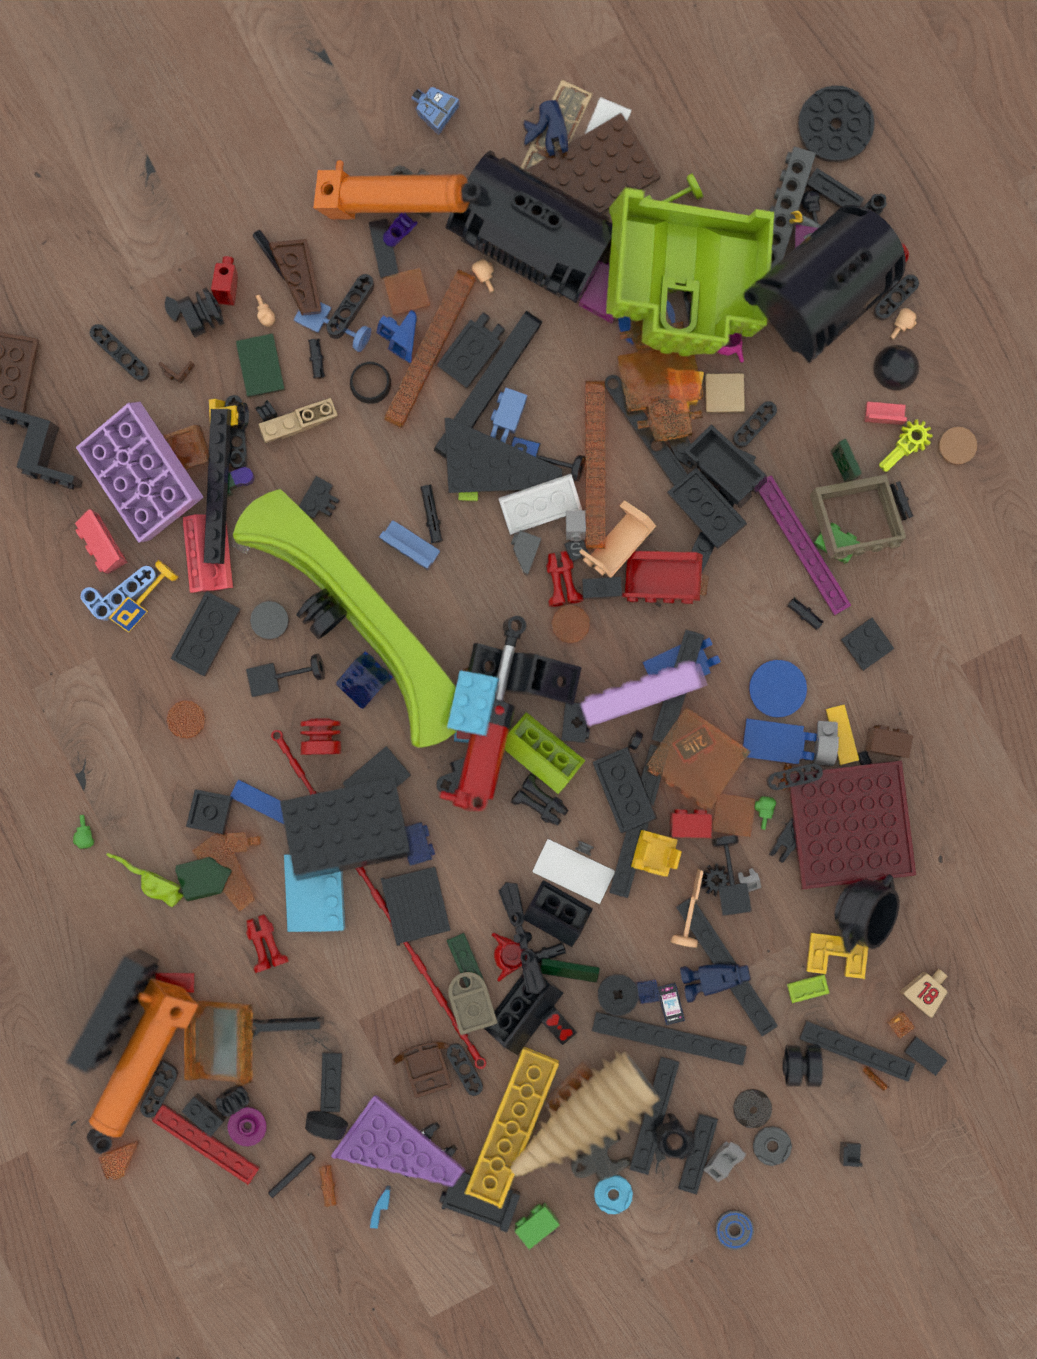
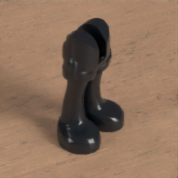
[510,773,569,826]

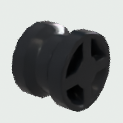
[255,400,278,422]

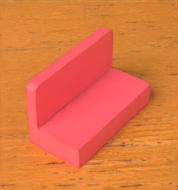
[865,402,907,425]

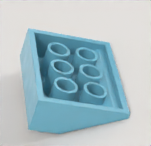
[284,854,345,932]

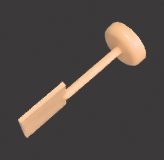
[671,868,703,948]

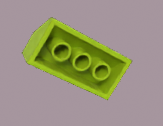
[505,712,586,794]

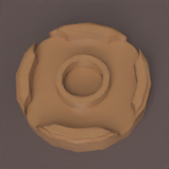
[938,427,977,465]

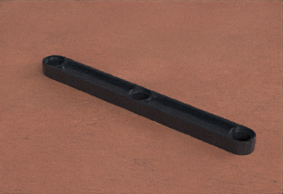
[604,375,688,486]

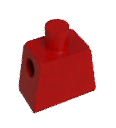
[211,256,238,306]

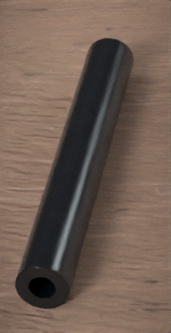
[268,1153,316,1198]

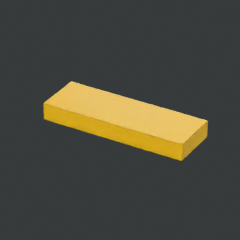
[825,704,859,765]

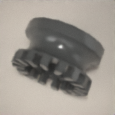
[575,840,594,856]

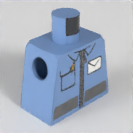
[412,87,459,135]

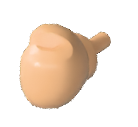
[472,259,494,292]
[255,295,276,327]
[890,308,917,339]

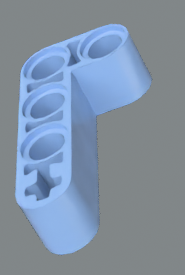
[81,566,158,621]

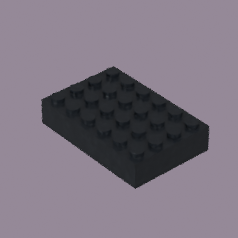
[280,777,411,881]
[66,949,159,1074]

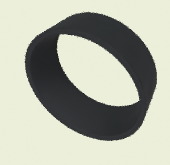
[350,362,391,404]
[305,1111,348,1140]

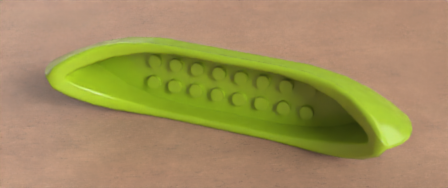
[233,489,457,748]

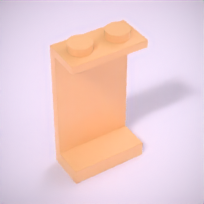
[580,500,656,578]

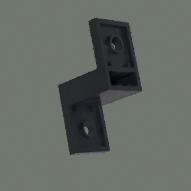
[0,407,83,490]
[468,643,582,705]

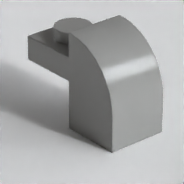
[814,721,839,766]
[703,1141,746,1182]

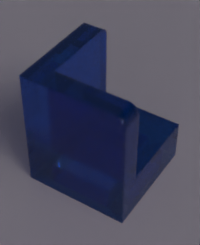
[636,979,660,1004]

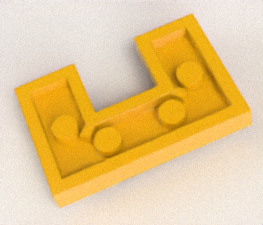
[806,933,868,979]

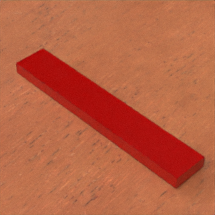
[152,1104,260,1185]

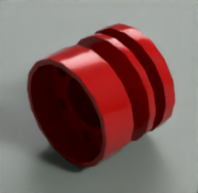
[300,718,341,755]

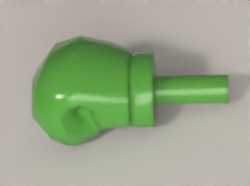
[754,796,776,830]
[73,815,94,849]

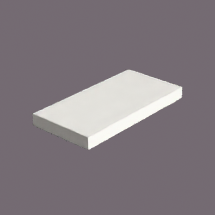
[498,474,582,535]

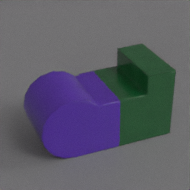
[227,467,255,498]

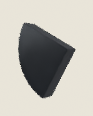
[165,296,181,323]

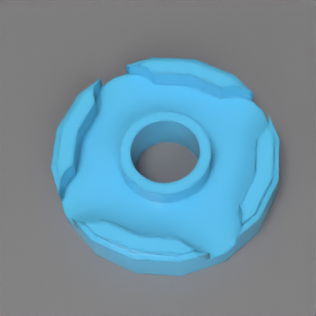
[594,1174,633,1214]

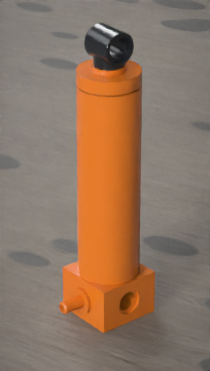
[313,160,488,219]
[87,979,198,1154]

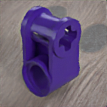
[383,213,418,246]

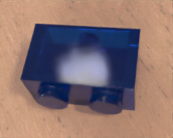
[405,822,435,866]

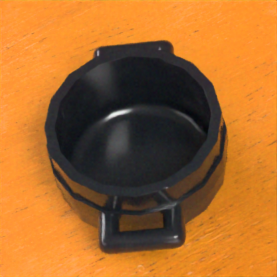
[834,875,900,953]

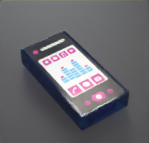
[657,982,685,1025]

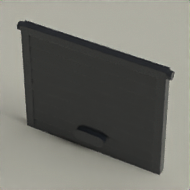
[380,867,451,946]

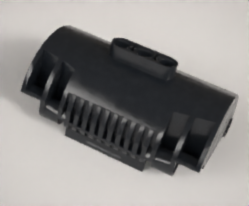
[445,150,613,303]
[743,205,906,364]

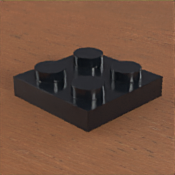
[840,618,894,671]
[186,789,233,835]

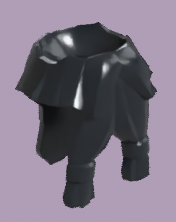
[654,1113,696,1160]

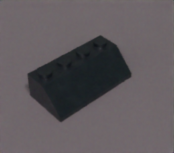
[484,974,564,1055]

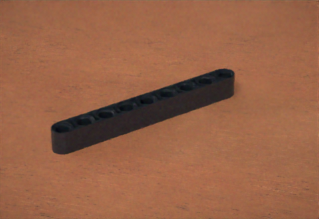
[434,311,543,459]

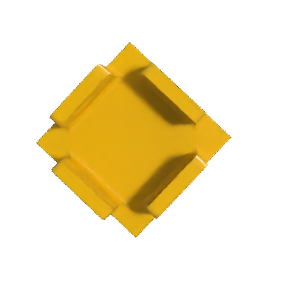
[631,830,682,877]

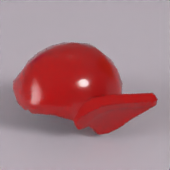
[491,933,527,981]

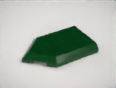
[175,857,232,902]

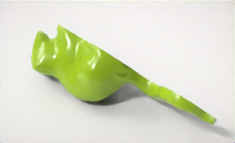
[106,853,184,907]

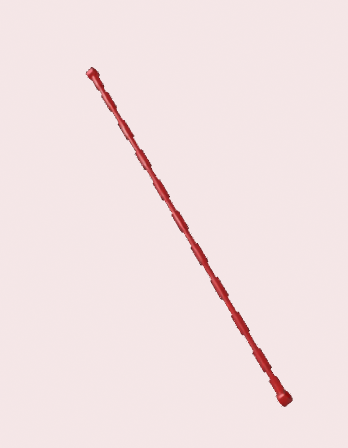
[271,730,486,1069]

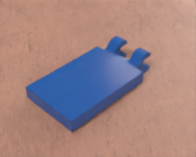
[642,638,721,676]
[741,719,817,764]

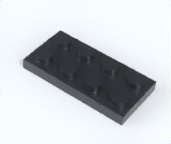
[667,467,747,549]
[170,591,241,677]
[592,747,658,833]

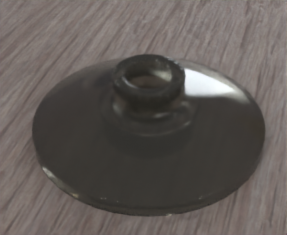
[733,1089,772,1128]

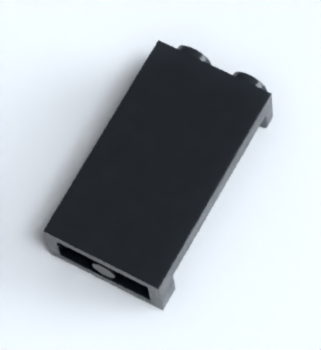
[439,1172,520,1233]

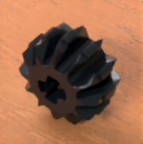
[701,863,730,897]
[215,1085,250,1116]

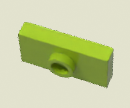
[787,974,829,1003]

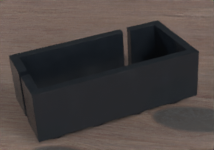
[684,424,767,508]

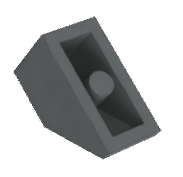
[511,530,541,576]

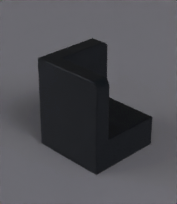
[839,1142,862,1167]

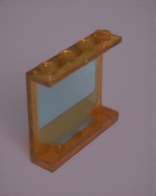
[184,1000,253,1086]

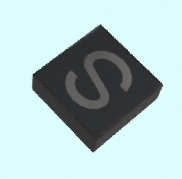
[564,540,589,561]

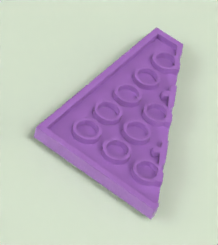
[331,1095,465,1186]

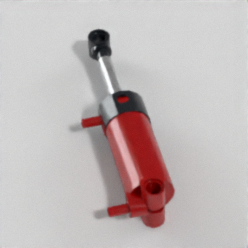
[439,616,526,811]

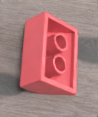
[75,509,128,574]

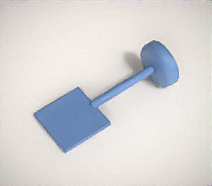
[294,302,371,352]

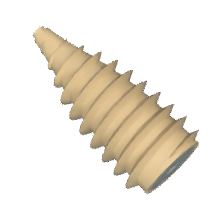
[510,1051,660,1176]

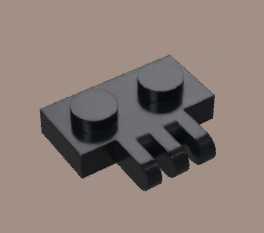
[299,476,340,519]

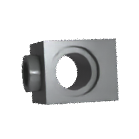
[566,511,586,541]

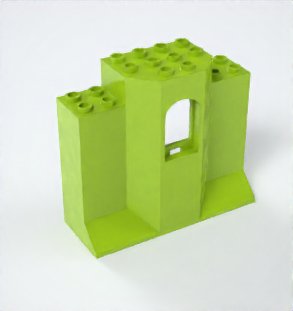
[606,188,774,356]

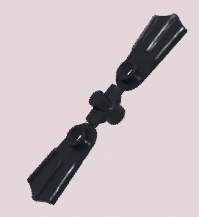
[498,882,546,994]

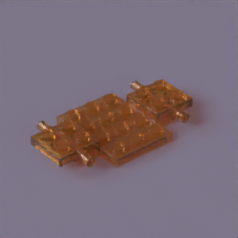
[617,308,704,442]

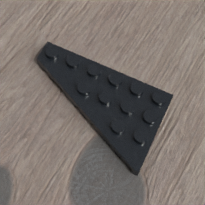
[444,418,562,493]

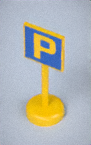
[109,560,179,633]

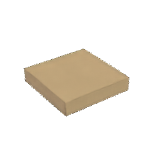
[705,374,745,413]

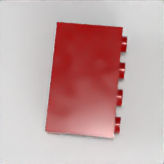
[621,551,703,604]

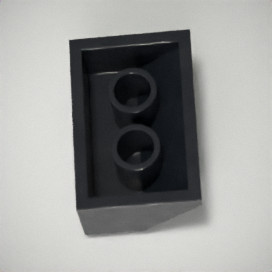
[524,880,593,947]

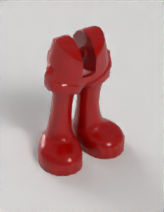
[546,551,584,607]
[246,914,289,973]

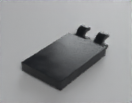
[437,312,505,388]
[342,746,411,787]
[248,1016,324,1037]

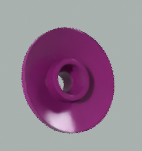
[228,1107,267,1147]

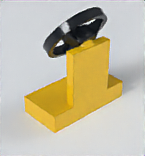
[209,399,249,430]

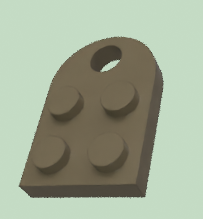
[448,972,498,1035]

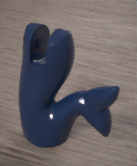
[524,100,568,156]

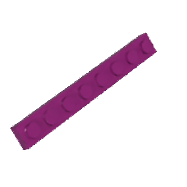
[758,475,851,616]

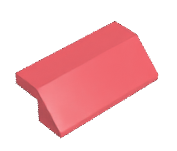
[182,514,233,593]

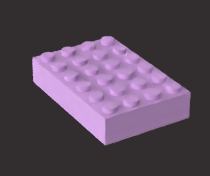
[76,402,204,543]
[581,661,707,726]

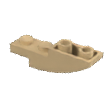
[258,398,338,443]

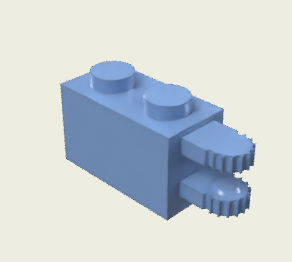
[490,388,527,443]

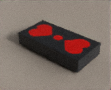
[539,1006,577,1045]

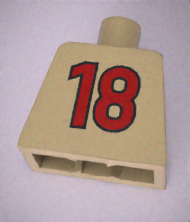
[900,969,947,1018]

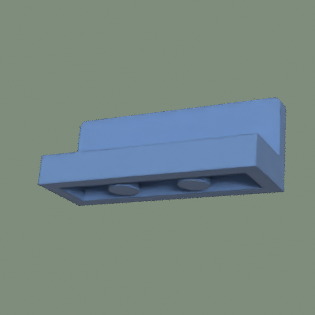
[379,521,440,570]

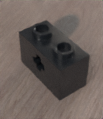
[561,703,590,743]
[181,1093,226,1137]

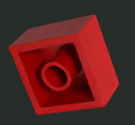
[669,809,712,838]

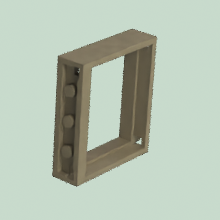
[810,474,906,560]

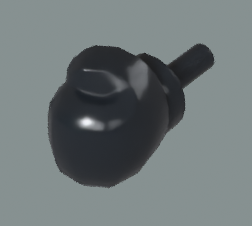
[801,191,820,223]

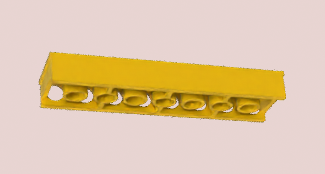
[465,1046,559,1208]

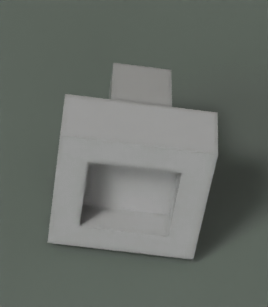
[738,868,761,892]

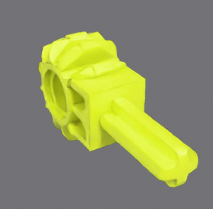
[879,419,933,472]

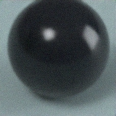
[873,345,919,390]

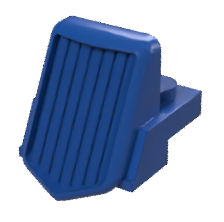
[376,310,417,363]

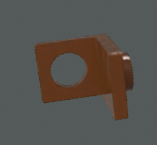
[158,361,195,383]

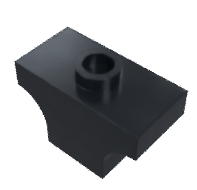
[582,577,622,600]

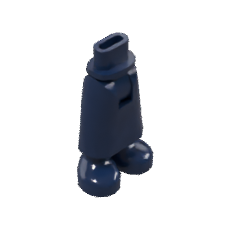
[680,964,751,1003]

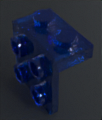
[336,651,393,709]

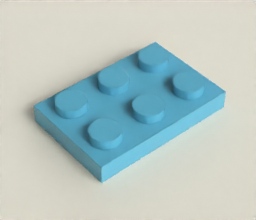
[447,671,499,736]

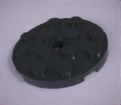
[798,85,874,162]

